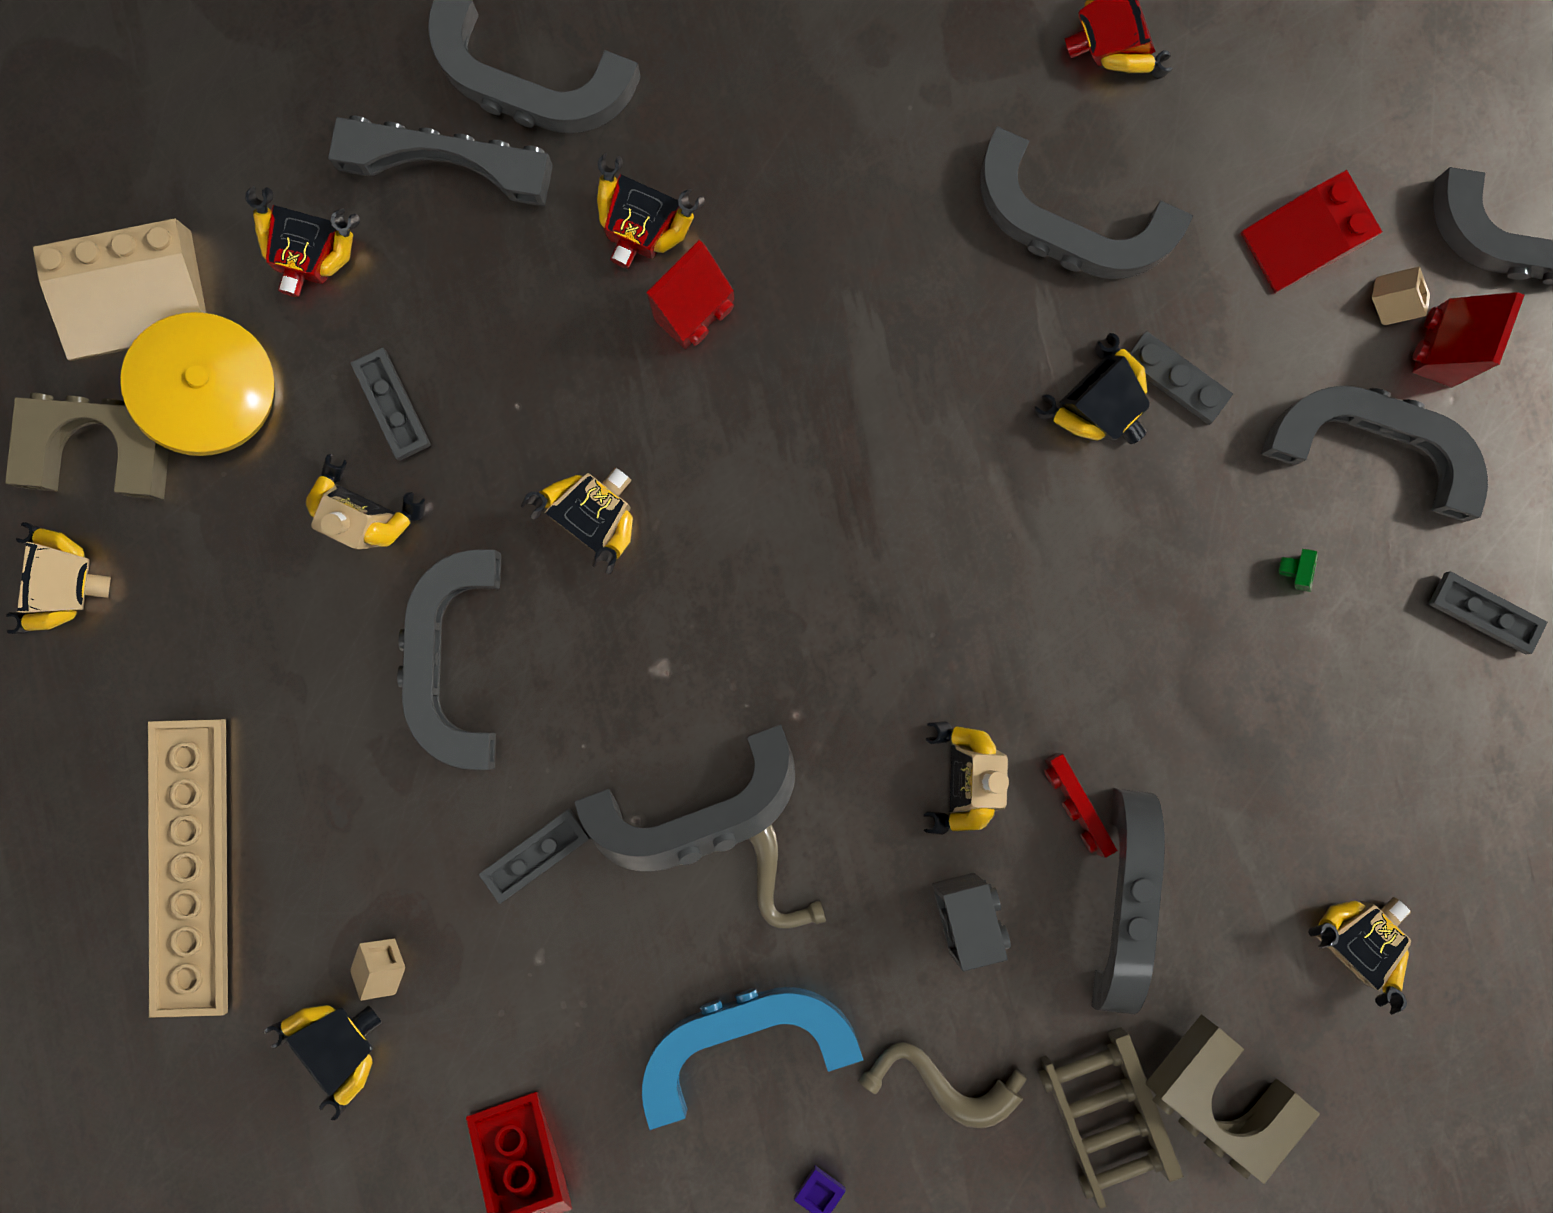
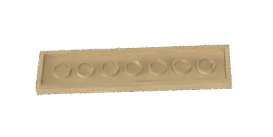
[148,719,228,1018]

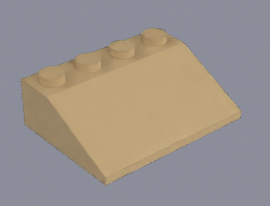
[33,218,206,361]

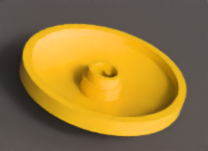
[121,312,274,456]

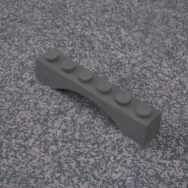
[328,115,553,206]

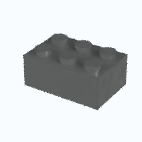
[932,873,1011,972]

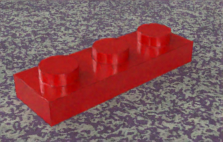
[1044,753,1118,858]

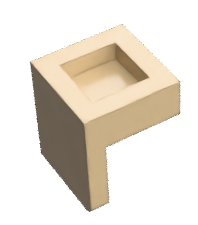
[1372,266,1430,325]
[350,938,406,1001]

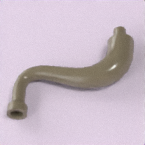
[749,824,826,929]
[858,1042,1027,1129]

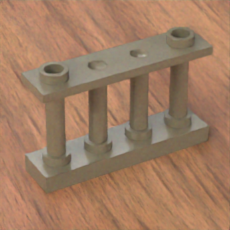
[1038,1027,1184,1209]

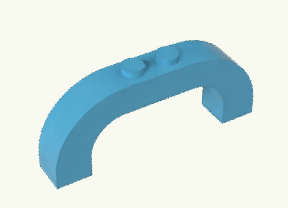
[642,987,863,1130]

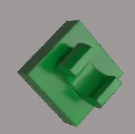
[1279,548,1318,592]

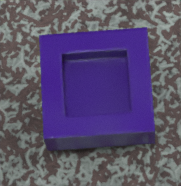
[794,1166,846,1213]

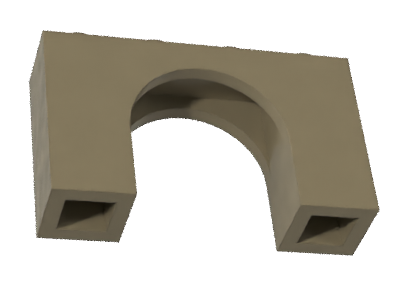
[5,393,169,500]
[1145,1014,1320,1184]

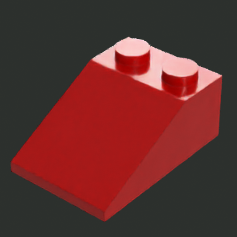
[1240,170,1383,293]
[646,240,735,350]
[1412,292,1525,388]
[466,1092,572,1213]

